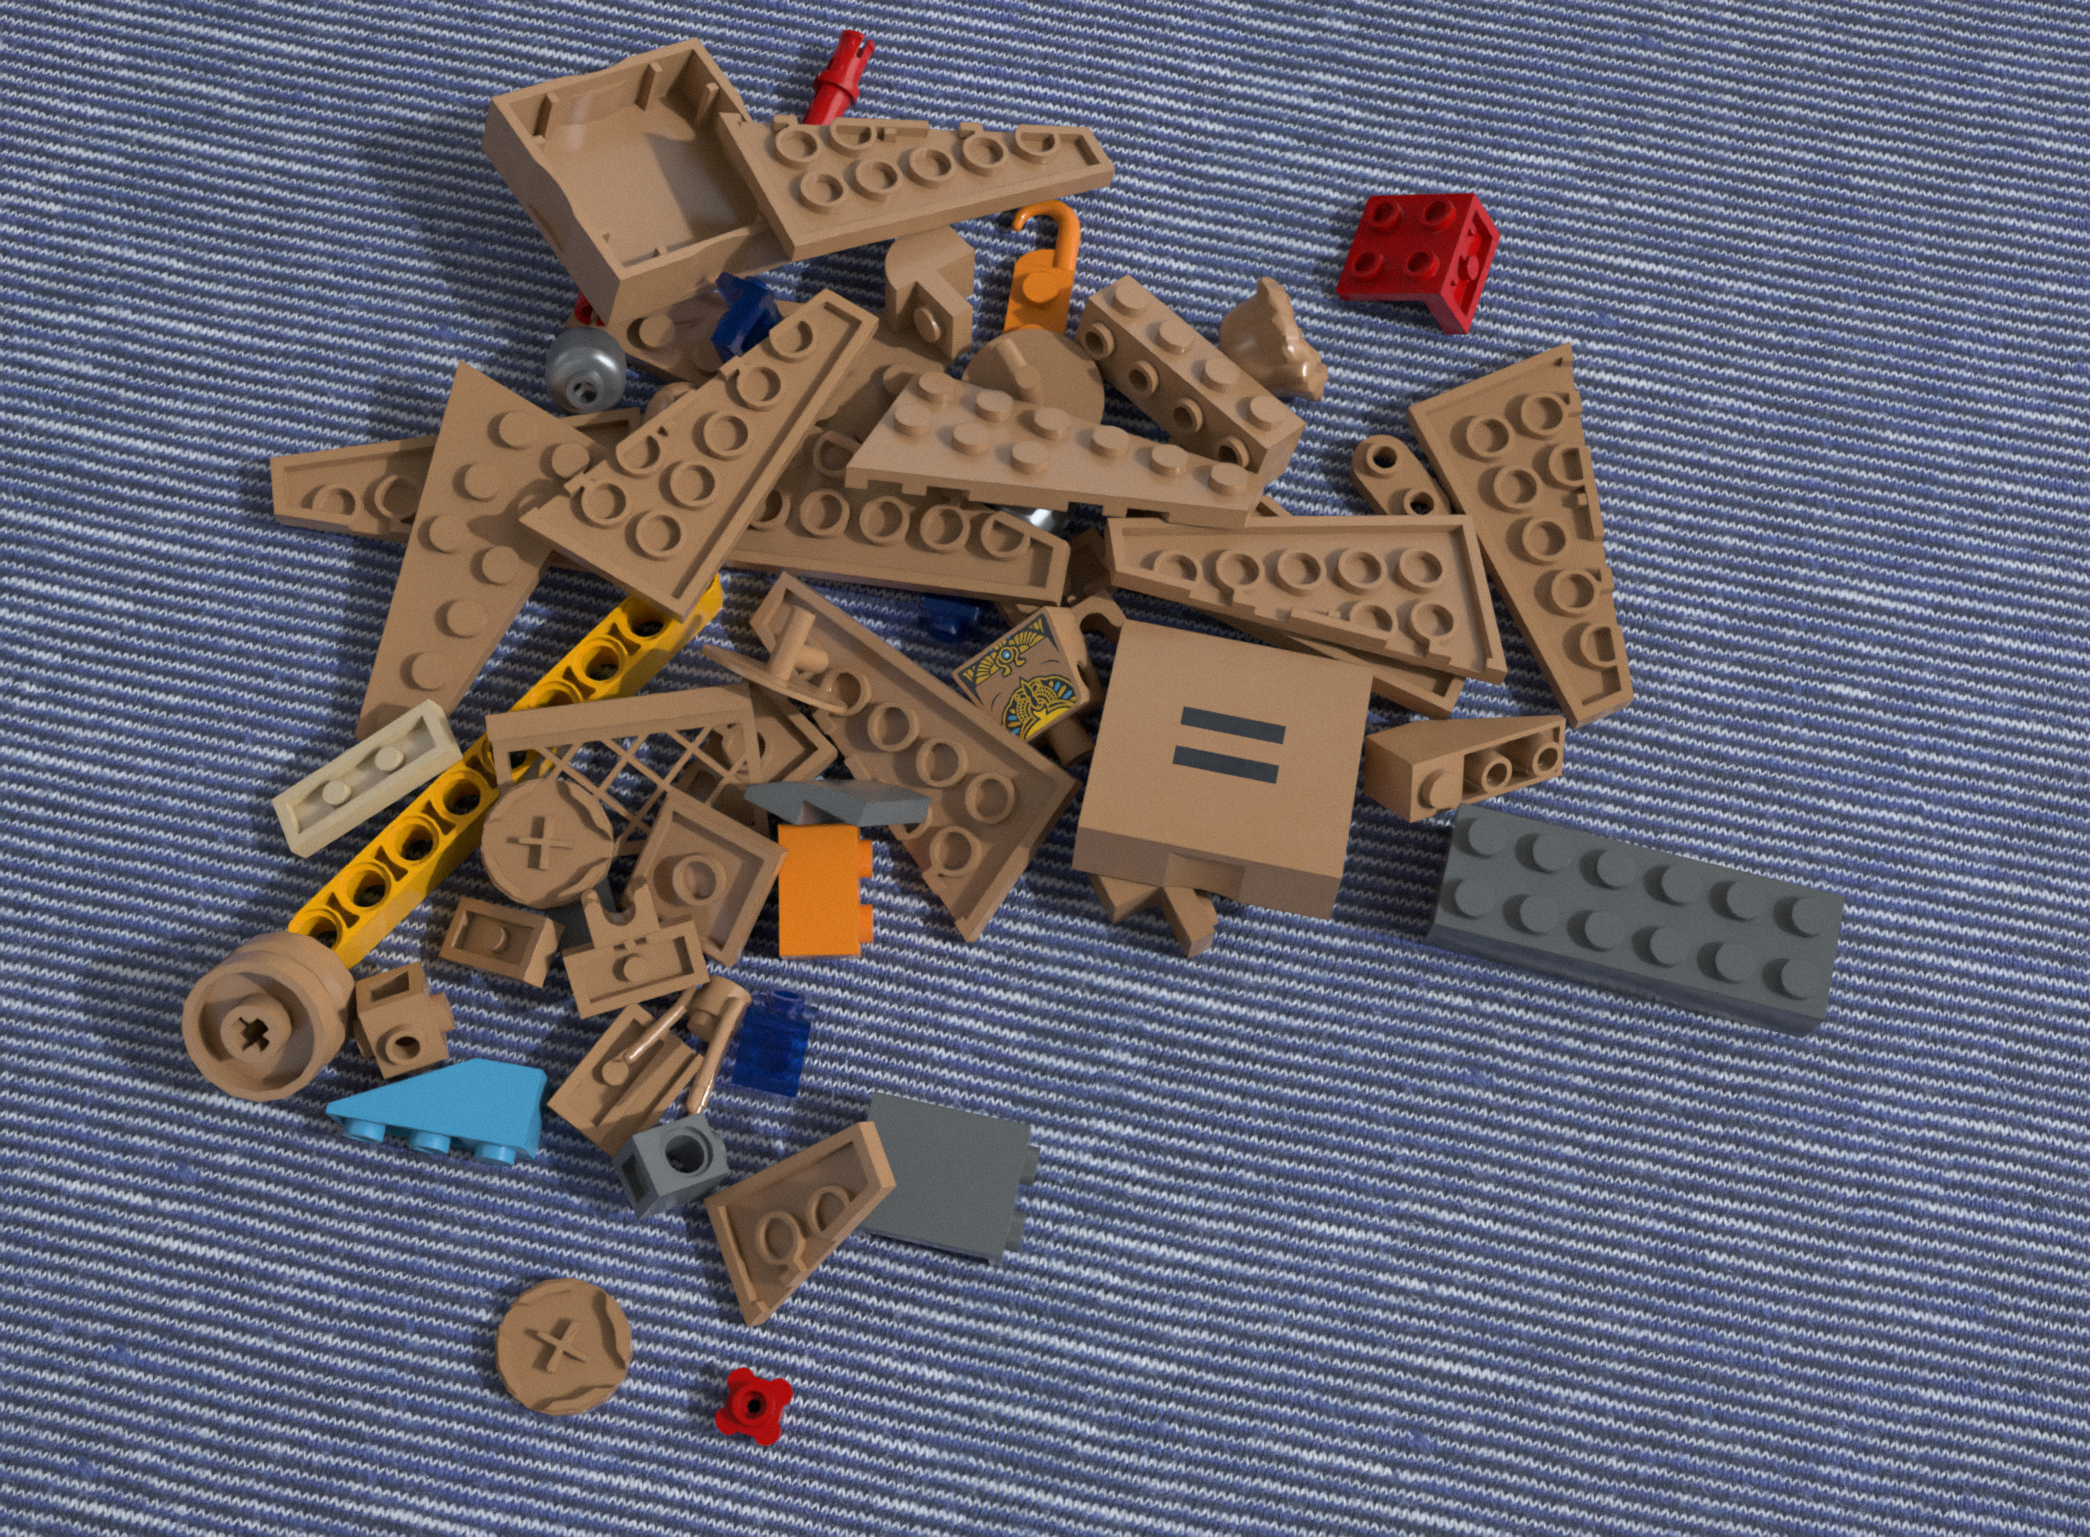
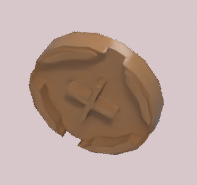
[480,778,615,911]
[494,1277,633,1418]

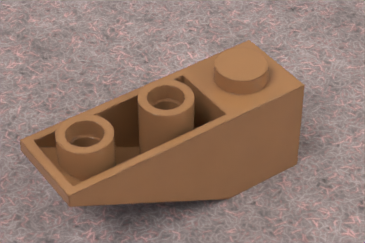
[1364,715,1566,823]

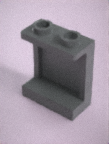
[849,1091,1041,1267]

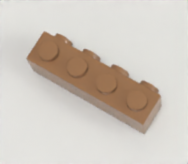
[1074,274,1306,487]

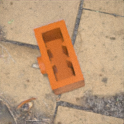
[778,823,874,960]

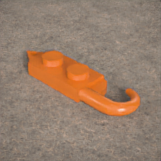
[1003,199,1081,336]

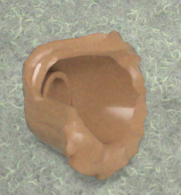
[1218,276,1329,402]

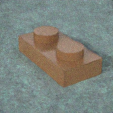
[438,896,566,988]

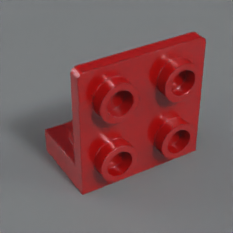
[1336,193,1501,335]

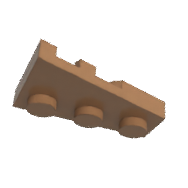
[651,677,838,827]
[703,1121,897,1327]

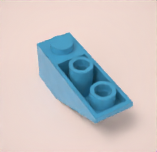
[325,1058,552,1167]

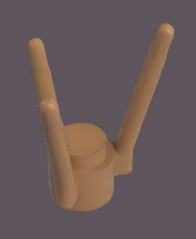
[622,975,752,1117]

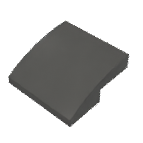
[743,779,932,827]

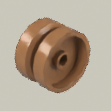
[181,930,358,1102]

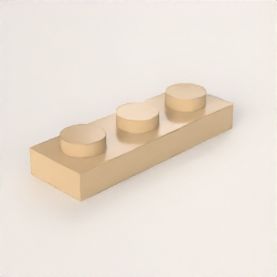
[271,699,463,859]

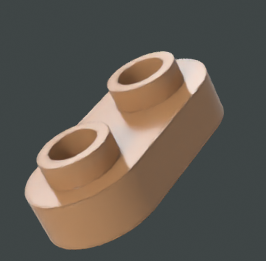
[1350,435,1451,515]

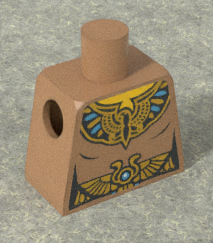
[951,606,1105,768]

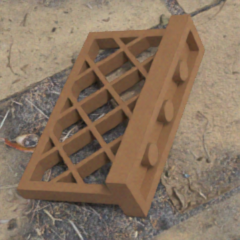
[485,681,770,857]

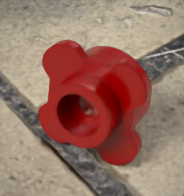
[715,1367,793,1446]

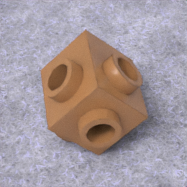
[352,961,456,1079]

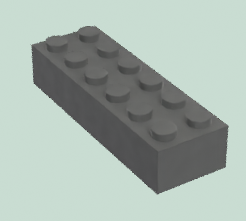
[1423,802,1845,1039]

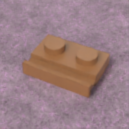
[545,1003,704,1159]

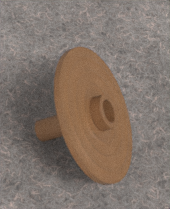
[961,329,1105,424]
[702,605,848,713]

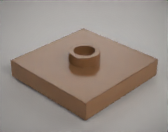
[617,789,789,968]

